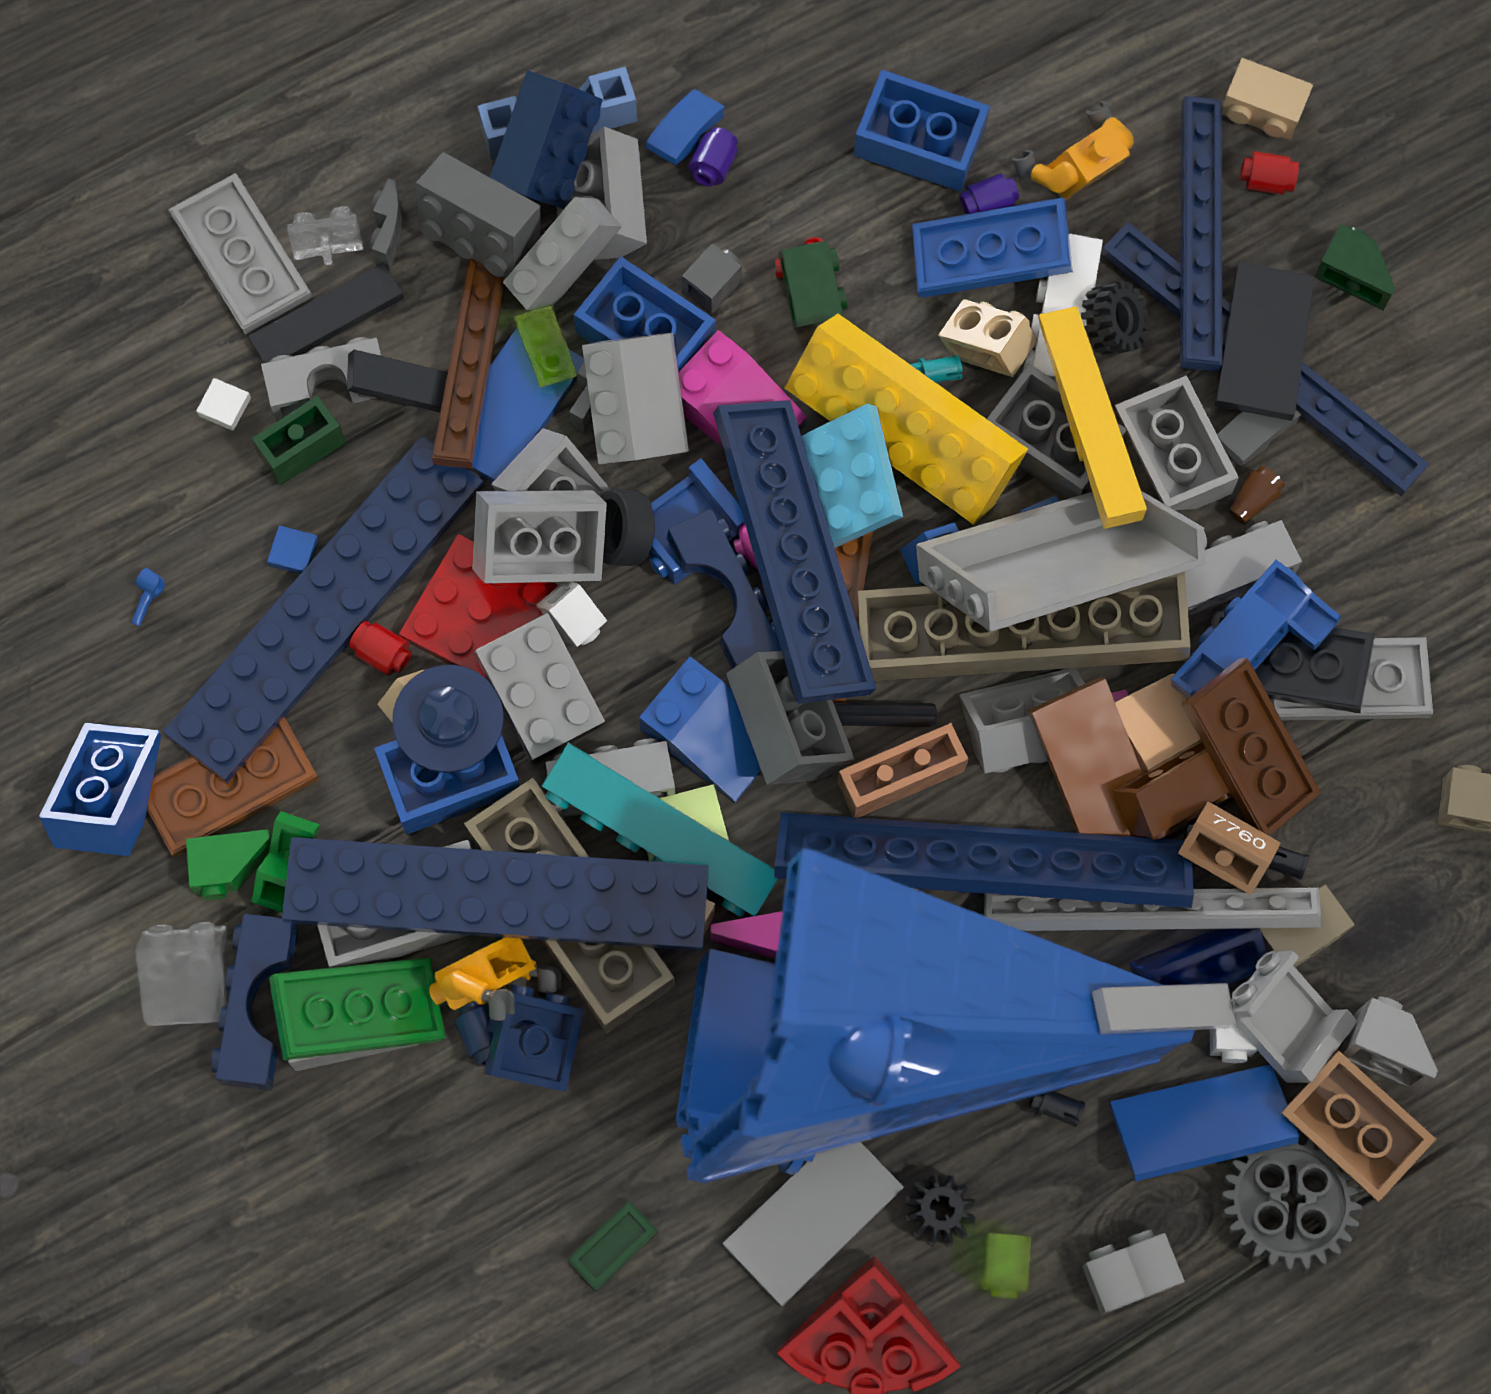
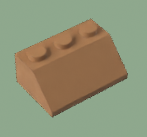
[1281,1051,1436,1202]

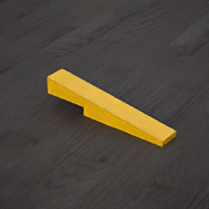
[1038,306,1147,529]

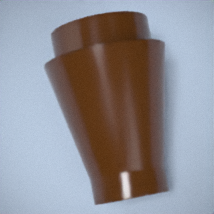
[1227,465,1285,525]

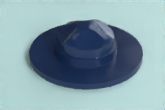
[392,665,504,773]

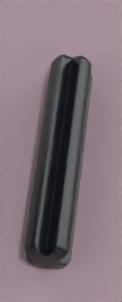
[833,702,937,727]

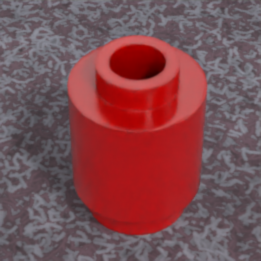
[1240,151,1299,195]
[349,621,412,676]

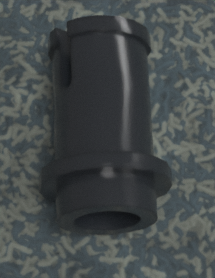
[1028,1091,1085,1127]

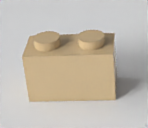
[1222,58,1313,140]

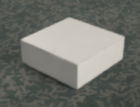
[196,378,251,431]

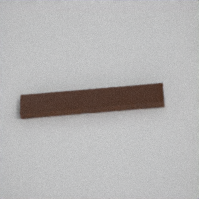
[432,258,505,469]

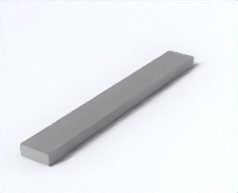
[984,888,1321,931]

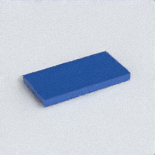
[912,197,1073,298]
[470,322,584,483]
[1110,1064,1299,1181]

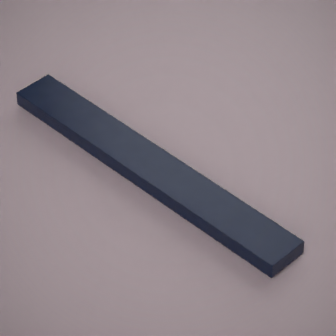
[1180,96,1222,371]

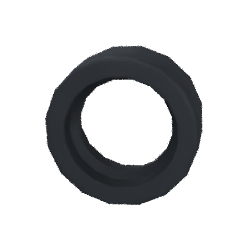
[600,489,655,566]

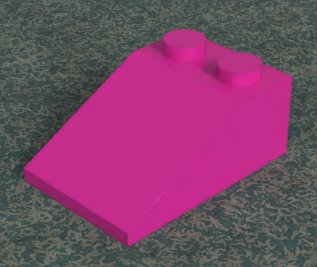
[678,330,807,447]

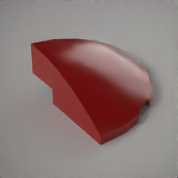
[777,1256,960,1394]

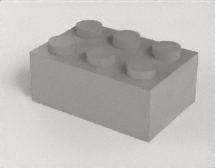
[472,490,607,583]
[473,613,605,761]

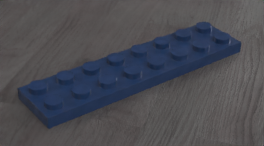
[713,400,876,704]

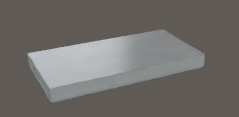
[168,173,312,335]
[1270,637,1433,721]
[723,1142,904,1307]

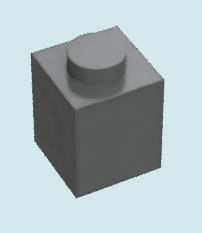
[682,243,742,315]

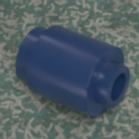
[454,1002,493,1067]

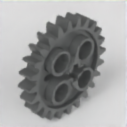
[1220,1139,1362,1273]

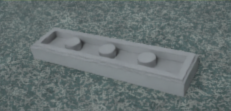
[1092,983,1236,1034]

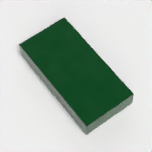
[567,1200,658,1292]

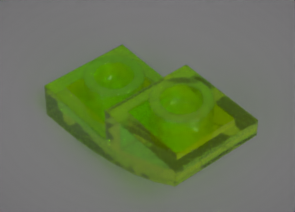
[514,305,577,389]

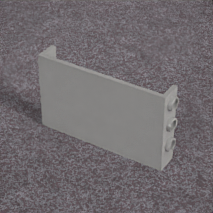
[916,491,1207,632]

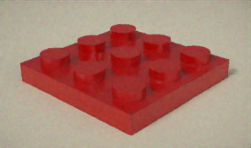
[399,534,559,678]

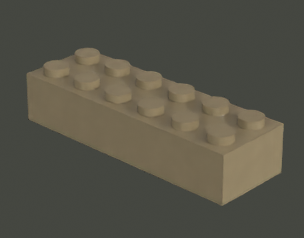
[464,778,675,1034]

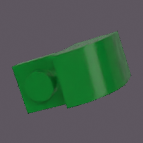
[252,811,320,913]

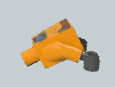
[1012,101,1134,201]
[429,938,562,1021]

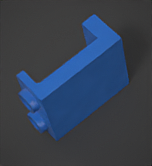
[649,459,745,586]

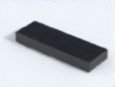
[347,349,448,413]

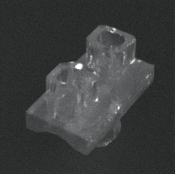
[287,206,363,267]

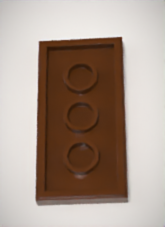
[1182,658,1321,836]

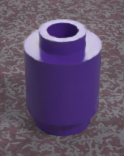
[689,127,738,187]
[959,173,1019,215]

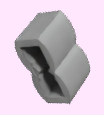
[1082,1229,1185,1315]

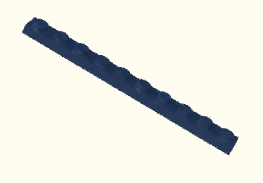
[1101,222,1429,496]

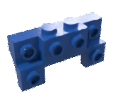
[1171,559,1341,699]

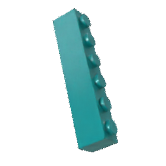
[542,742,778,917]

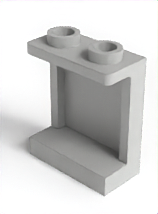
[1231,950,1358,1083]

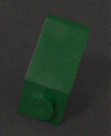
[1315,224,1395,311]

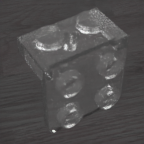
[135,922,228,1026]

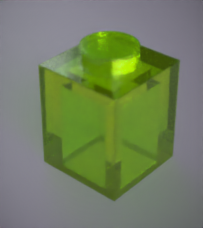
[981,1233,1031,1299]

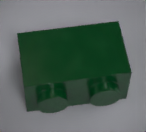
[778,240,847,329]
[251,396,346,486]

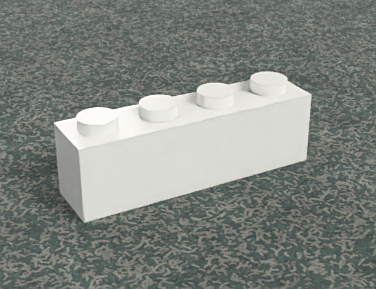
[1023,234,1103,381]

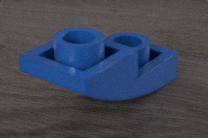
[645,89,725,165]

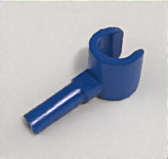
[131,568,165,627]

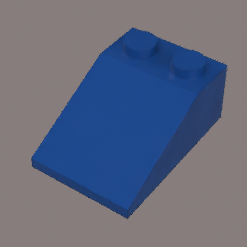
[639,657,761,803]
[39,723,161,856]

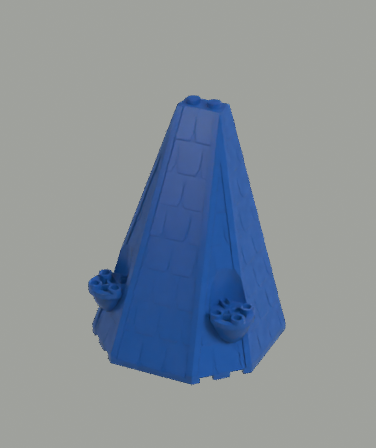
[676,848,1195,1183]

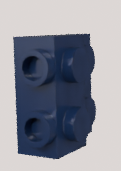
[484,984,584,1092]

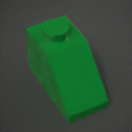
[186,829,272,900]

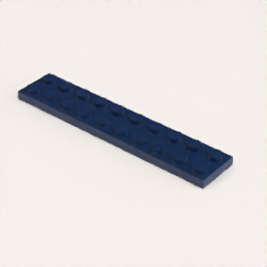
[163,436,484,784]
[774,812,1194,908]
[282,837,709,951]

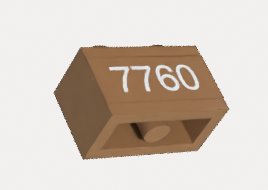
[1178,802,1280,895]

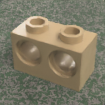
[939,299,1038,377]

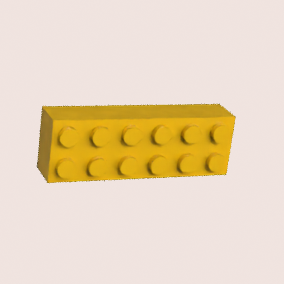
[785,314,1028,525]

